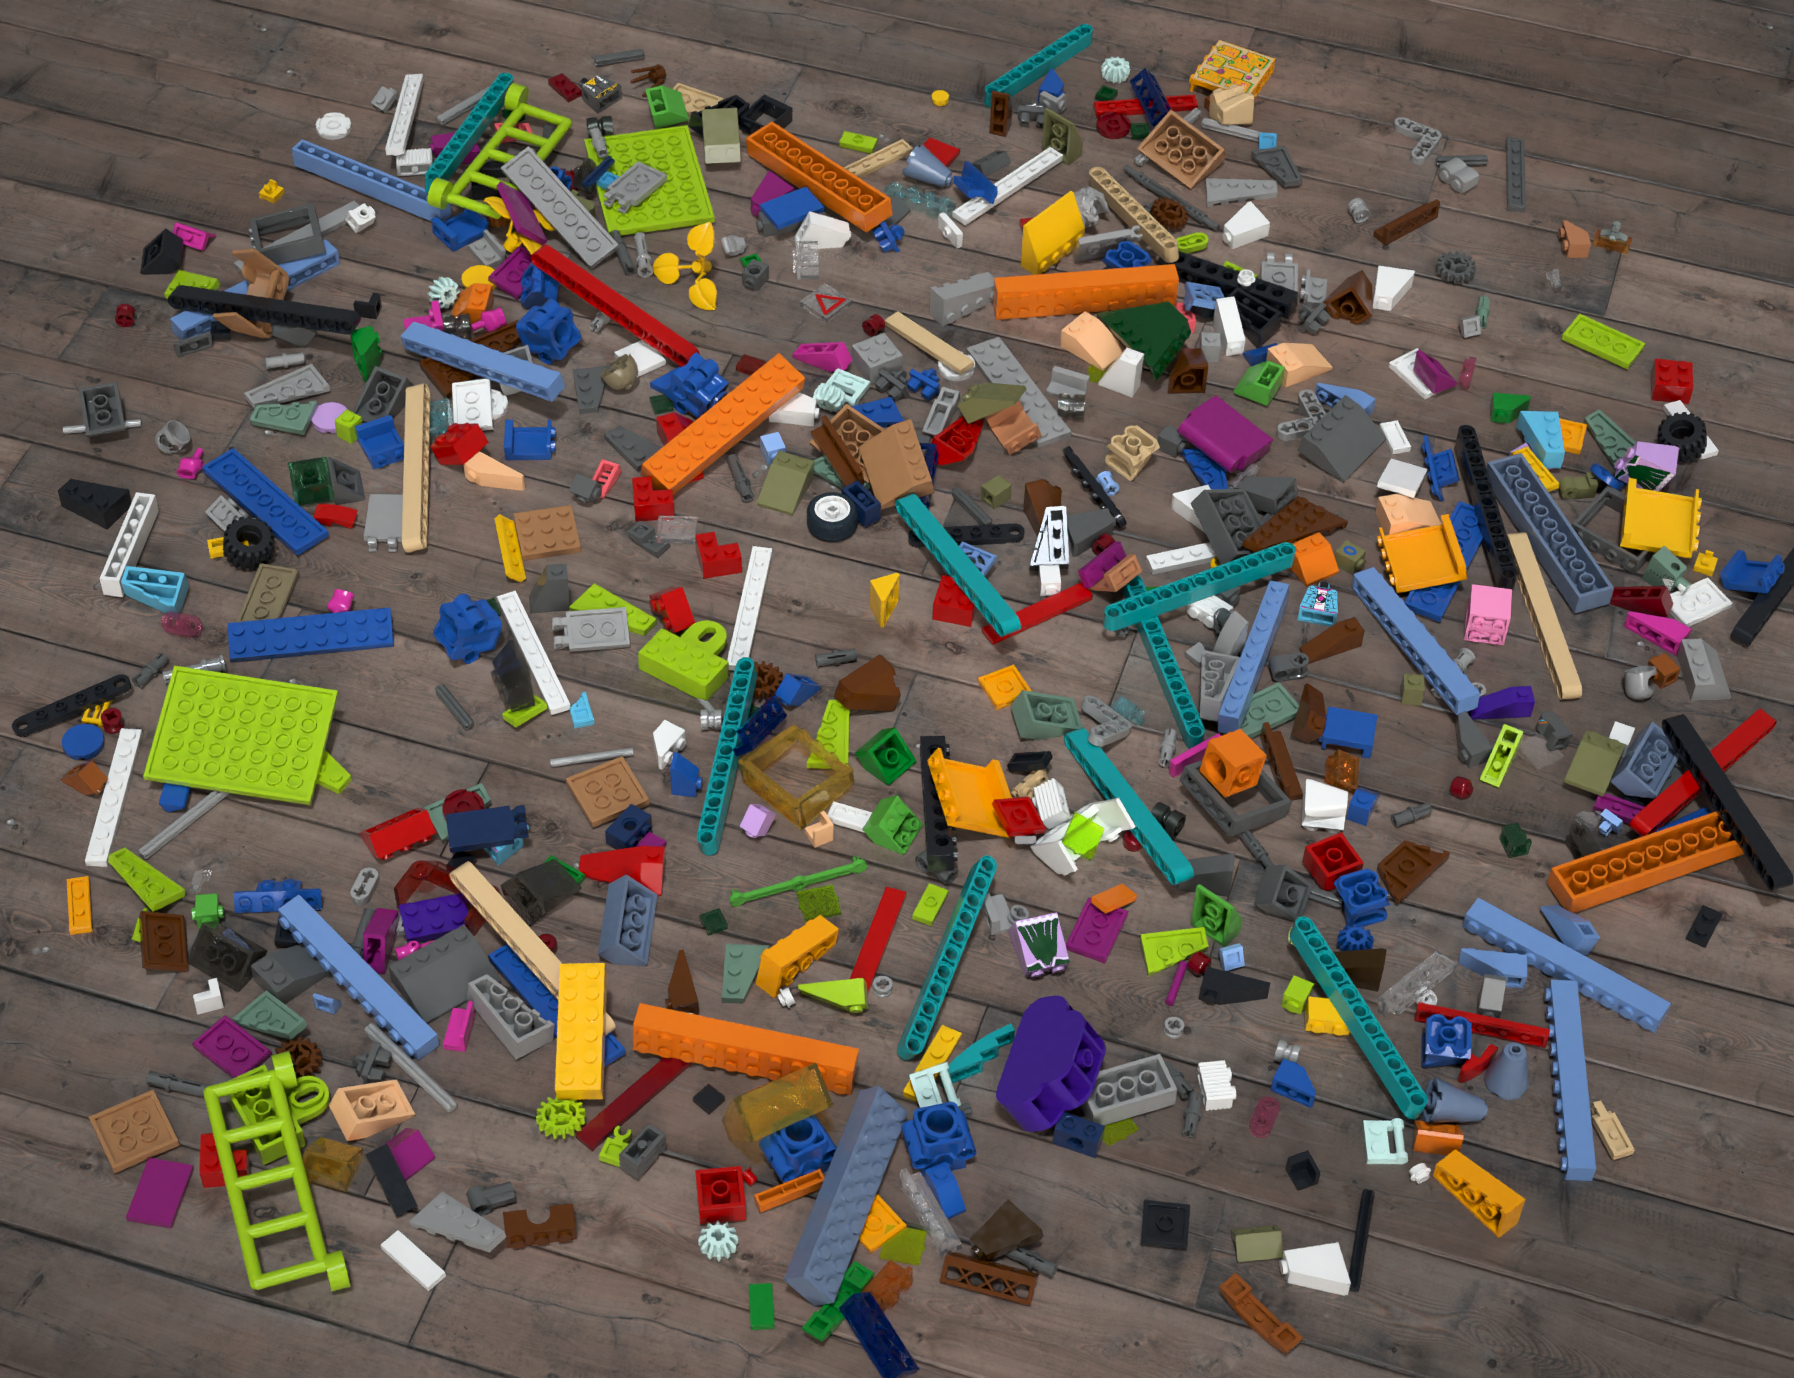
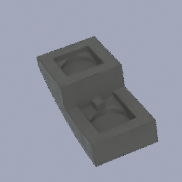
[627,521,671,558]

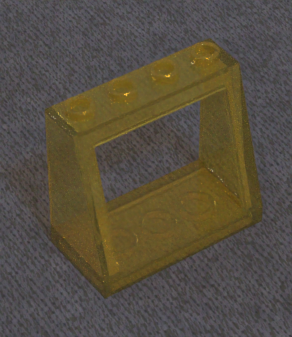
[738,724,855,831]
[722,1063,834,1142]

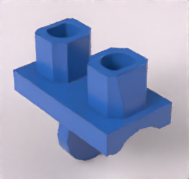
[873,221,904,253]
[907,368,941,401]

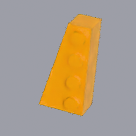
[755,915,839,999]
[1433,1149,1526,1238]

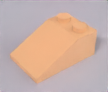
[1061,312,1126,372]
[1266,343,1333,388]
[1375,494,1441,535]
[329,1079,415,1141]

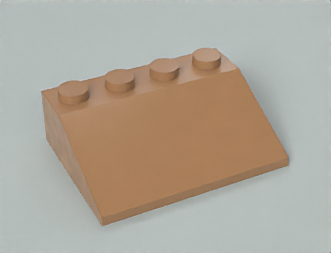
[1137,110,1226,190]
[809,404,885,484]
[859,419,935,510]

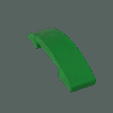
[802,1261,874,1342]

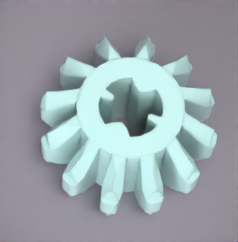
[1101,56,1130,84]
[427,277,460,308]
[813,383,846,412]
[698,1220,738,1261]

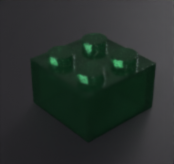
[288,457,334,506]

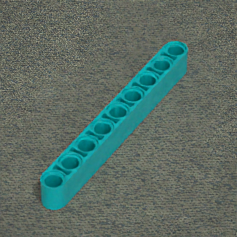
[984,24,1093,108]

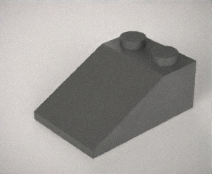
[353,366,414,423]
[79,382,126,437]
[251,944,331,1004]

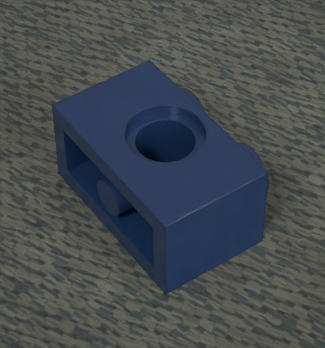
[842,481,881,527]
[605,804,652,850]
[1053,1112,1105,1158]

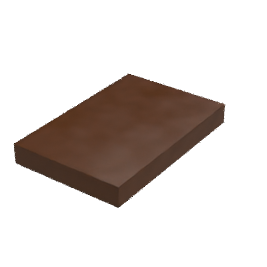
[139,911,188,972]

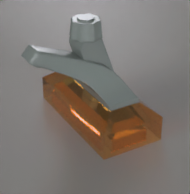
[1593,221,1632,254]

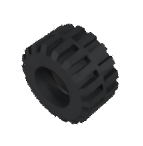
[1658,412,1707,464]
[223,516,274,570]

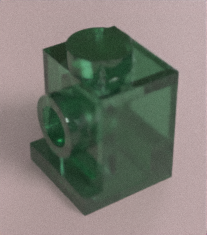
[1499,823,1532,858]

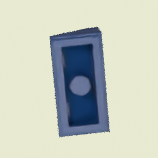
[1243,343,1278,366]
[159,783,190,813]

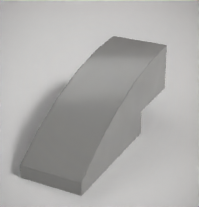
[922,387,961,437]
[1213,611,1249,657]

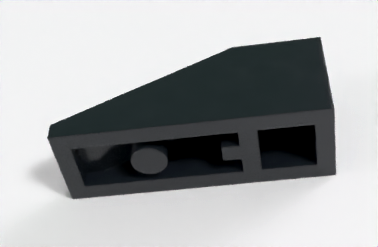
[1199,967,1271,1005]

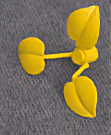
[483,197,556,255]
[653,222,717,310]

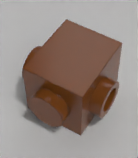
[1648,653,1681,689]

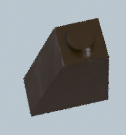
[1333,948,1387,992]
[969,1199,1044,1261]

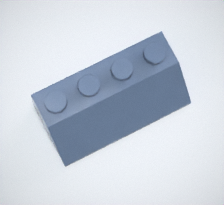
[1610,721,1679,798]
[598,875,658,966]

